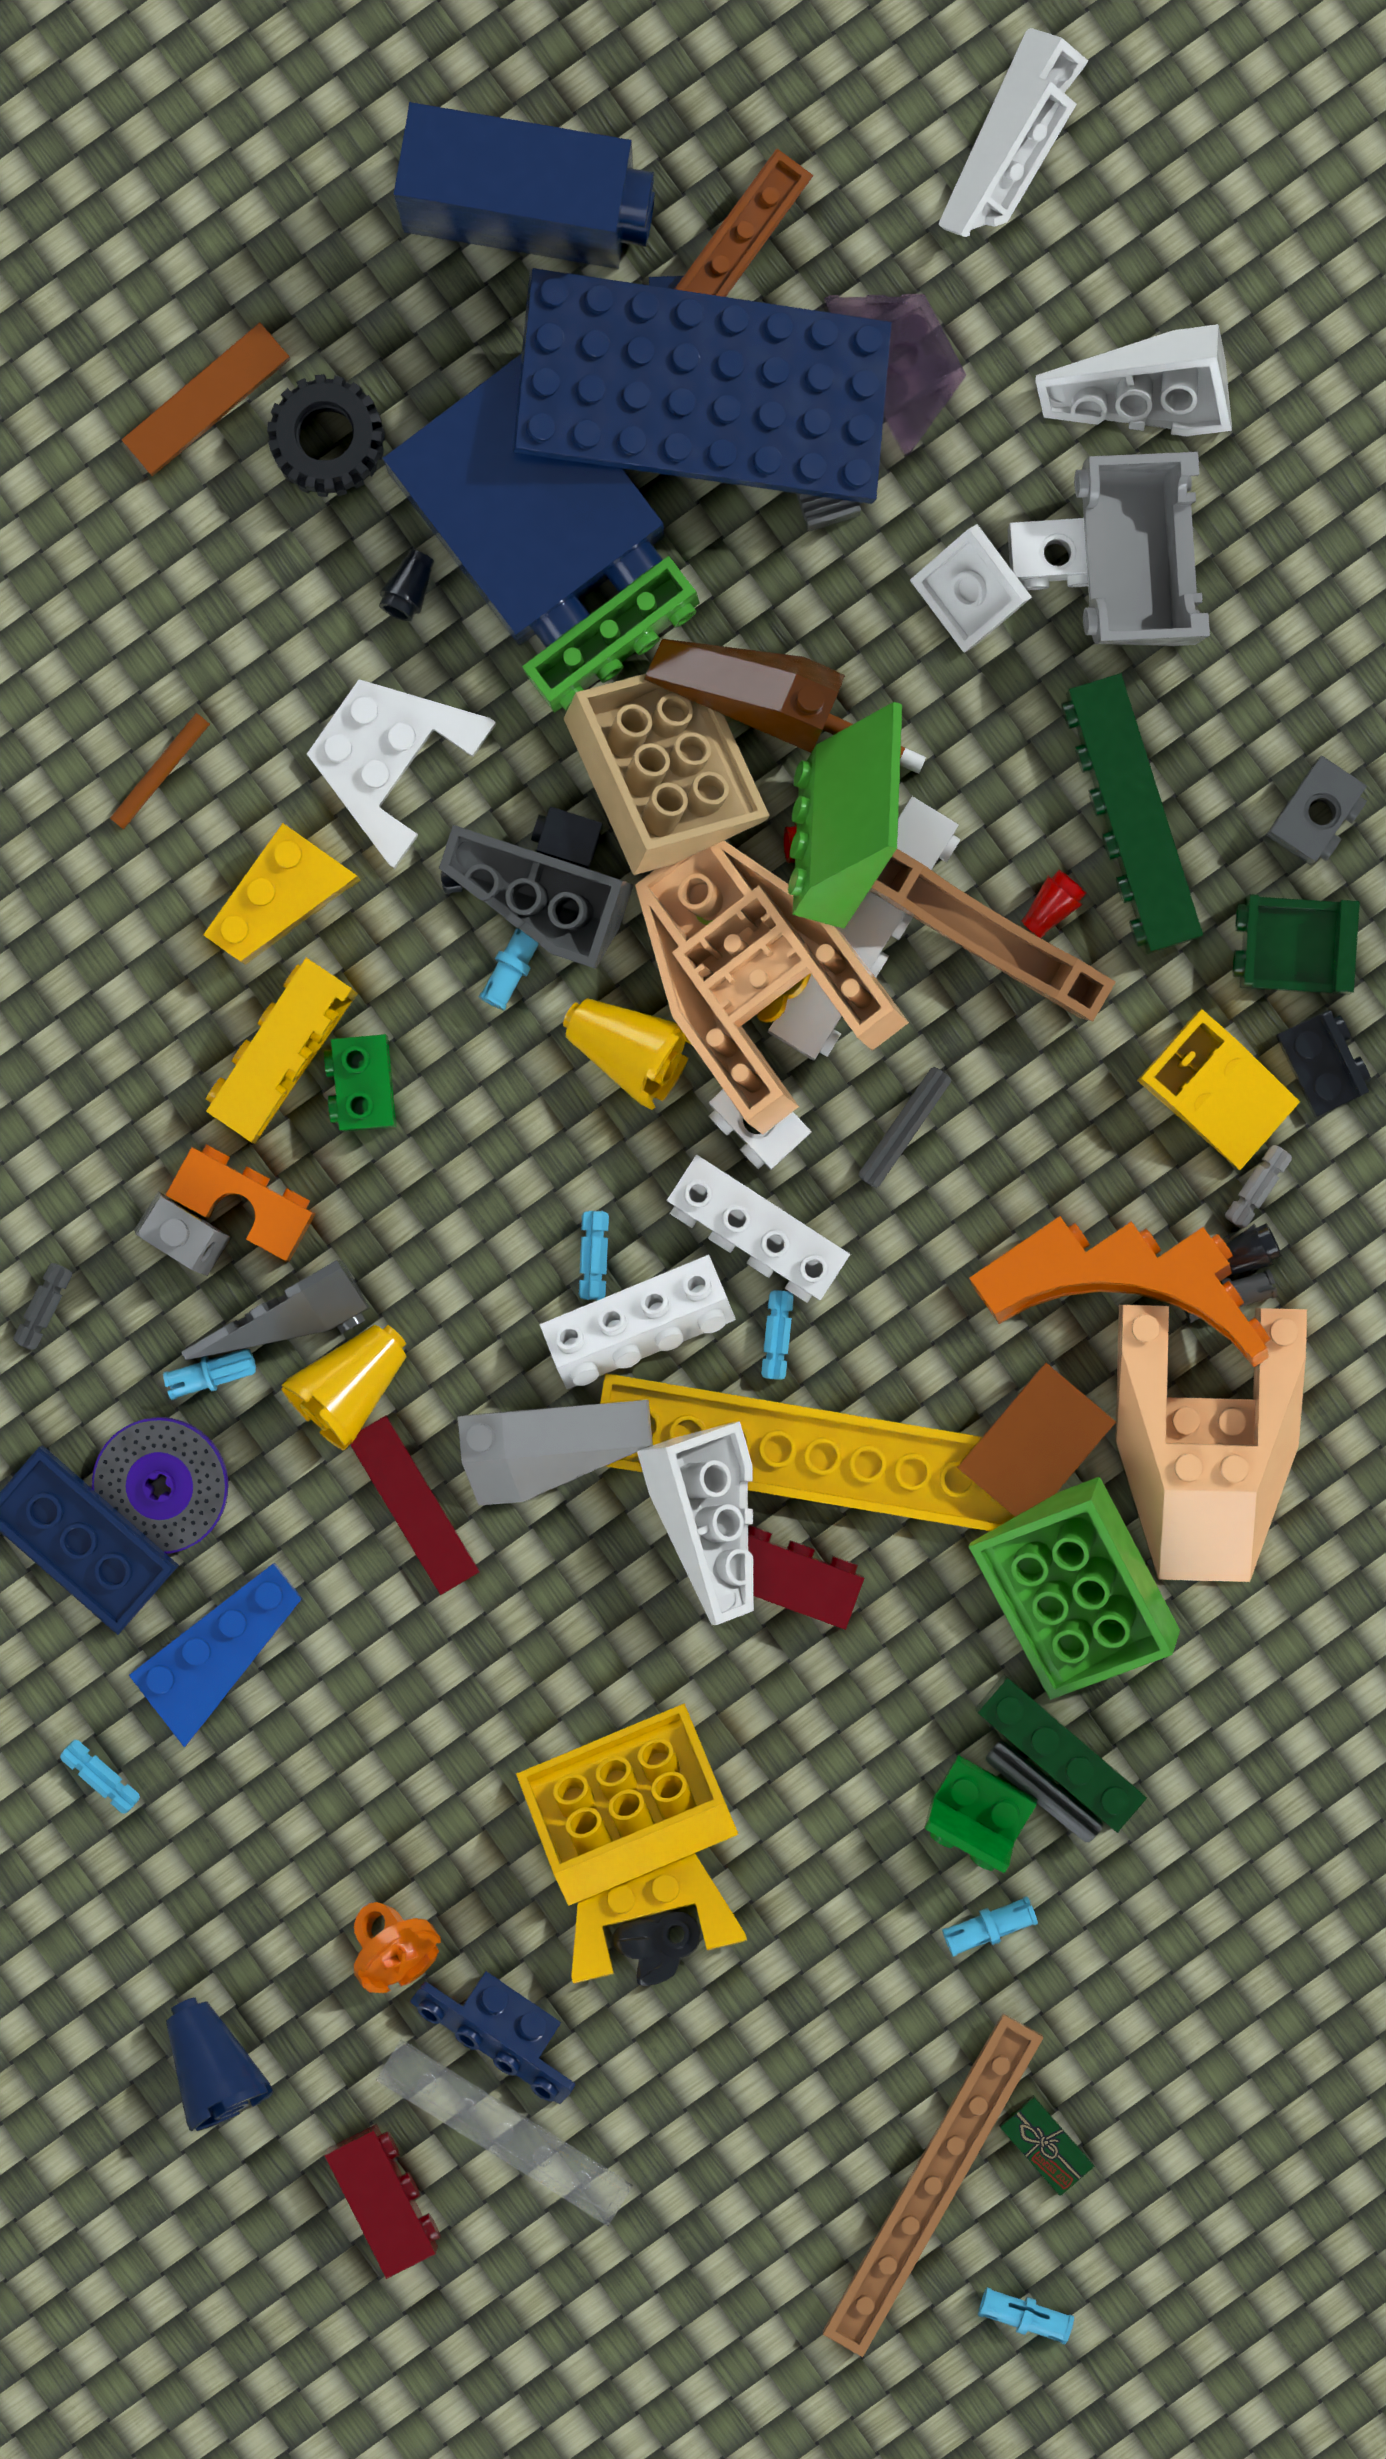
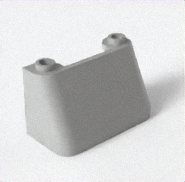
[1074,452,1210,646]

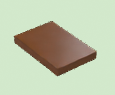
[957,1362,1116,1517]

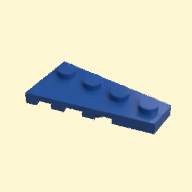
[129,1563,303,1747]

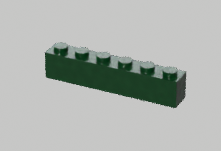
[1061,673,1203,954]

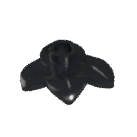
[610,1910,701,1986]

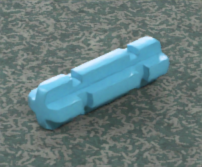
[579,1211,609,1300]
[761,1290,794,1380]
[60,1740,140,1814]

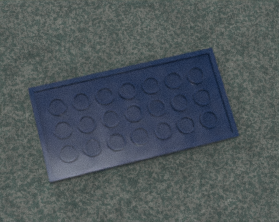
[512,268,892,504]

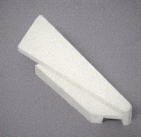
[939,28,1088,237]

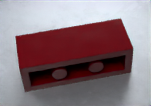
[748,1525,865,1630]
[324,2124,441,2279]

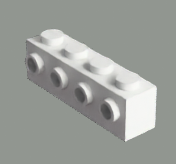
[667,1154,850,1303]
[540,1255,736,1389]

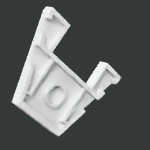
[307,679,496,869]

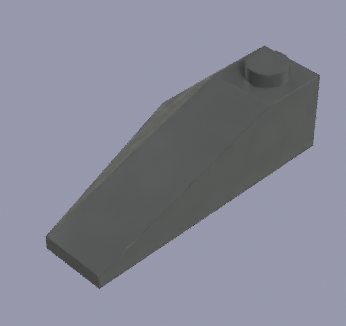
[439,825,634,969]
[181,1260,370,1360]

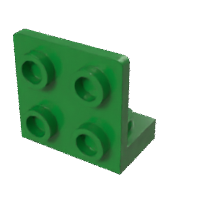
[924,1755,1038,1873]

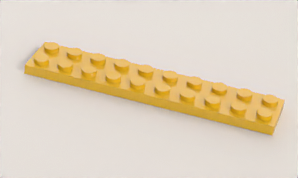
[600,1373,1015,1531]

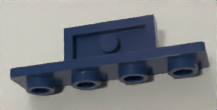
[410,1971,576,2104]

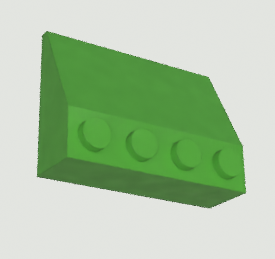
[788,702,902,929]
[969,1476,1180,1700]

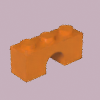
[166,1144,315,1262]

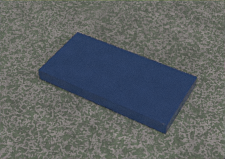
[0,1445,179,1635]

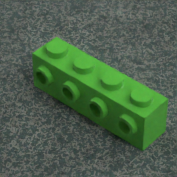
[522,556,700,713]

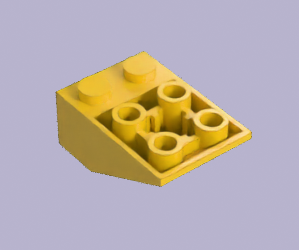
[1137,1009,1300,1171]

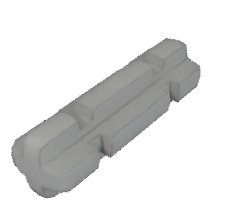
[1225,1145,1292,1228]

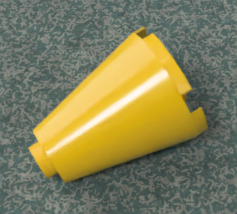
[563,998,692,1110]
[281,1325,406,1450]

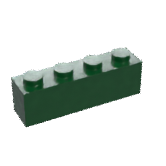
[975,1674,1147,1833]

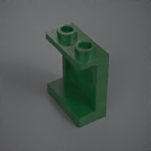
[1232,894,1360,995]

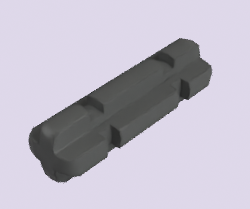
[13,1263,72,1350]

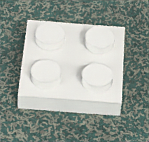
[910,524,1032,653]

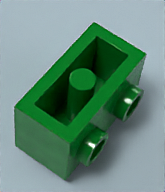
[324,1034,397,1132]

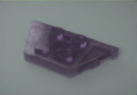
[824,294,966,457]

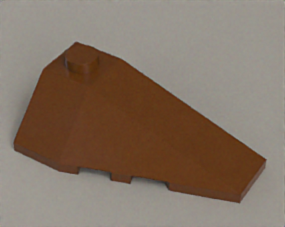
[644,639,845,753]

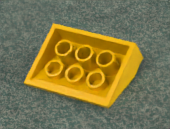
[516,1703,739,1906]

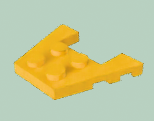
[571,1853,747,1984]

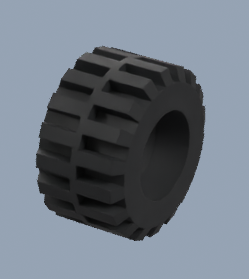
[267,374,385,497]

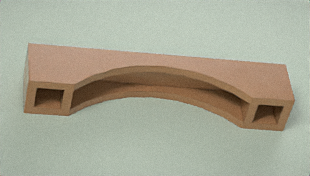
[869,849,1116,1021]

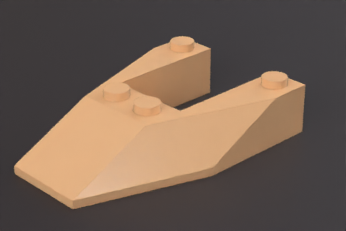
[635,841,909,1134]
[1116,1305,1307,1582]

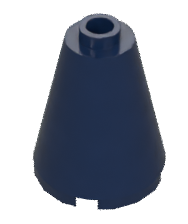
[166,1997,274,2132]

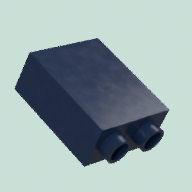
[393,102,655,269]
[383,354,664,648]

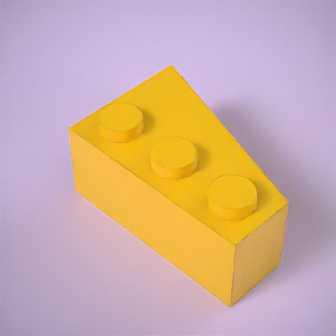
[203,823,361,965]

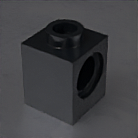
[531,806,603,870]

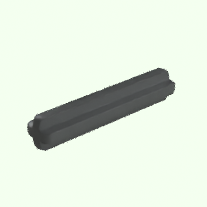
[859,1067,951,1188]
[986,1741,1103,1842]

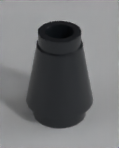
[379,550,434,621]
[1226,1223,1282,1276]

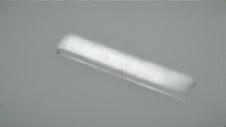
[376,2039,633,2226]

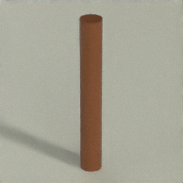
[110,713,210,829]

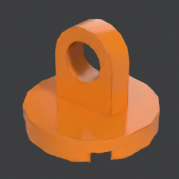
[354,1902,441,1993]

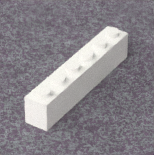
[768,796,961,1061]

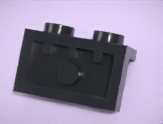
[1276,1010,1371,1117]

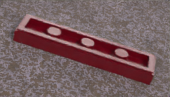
[350,1415,480,1596]

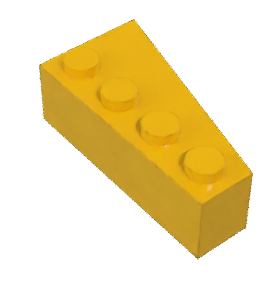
[206,957,358,1144]

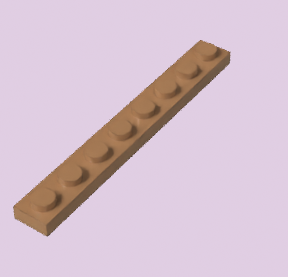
[823,2013,1044,2357]

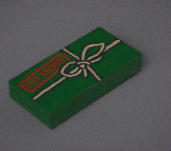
[999,2095,1095,2196]

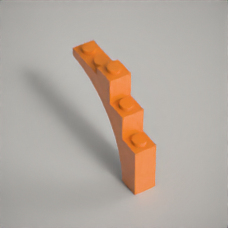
[969,1216,1270,1367]

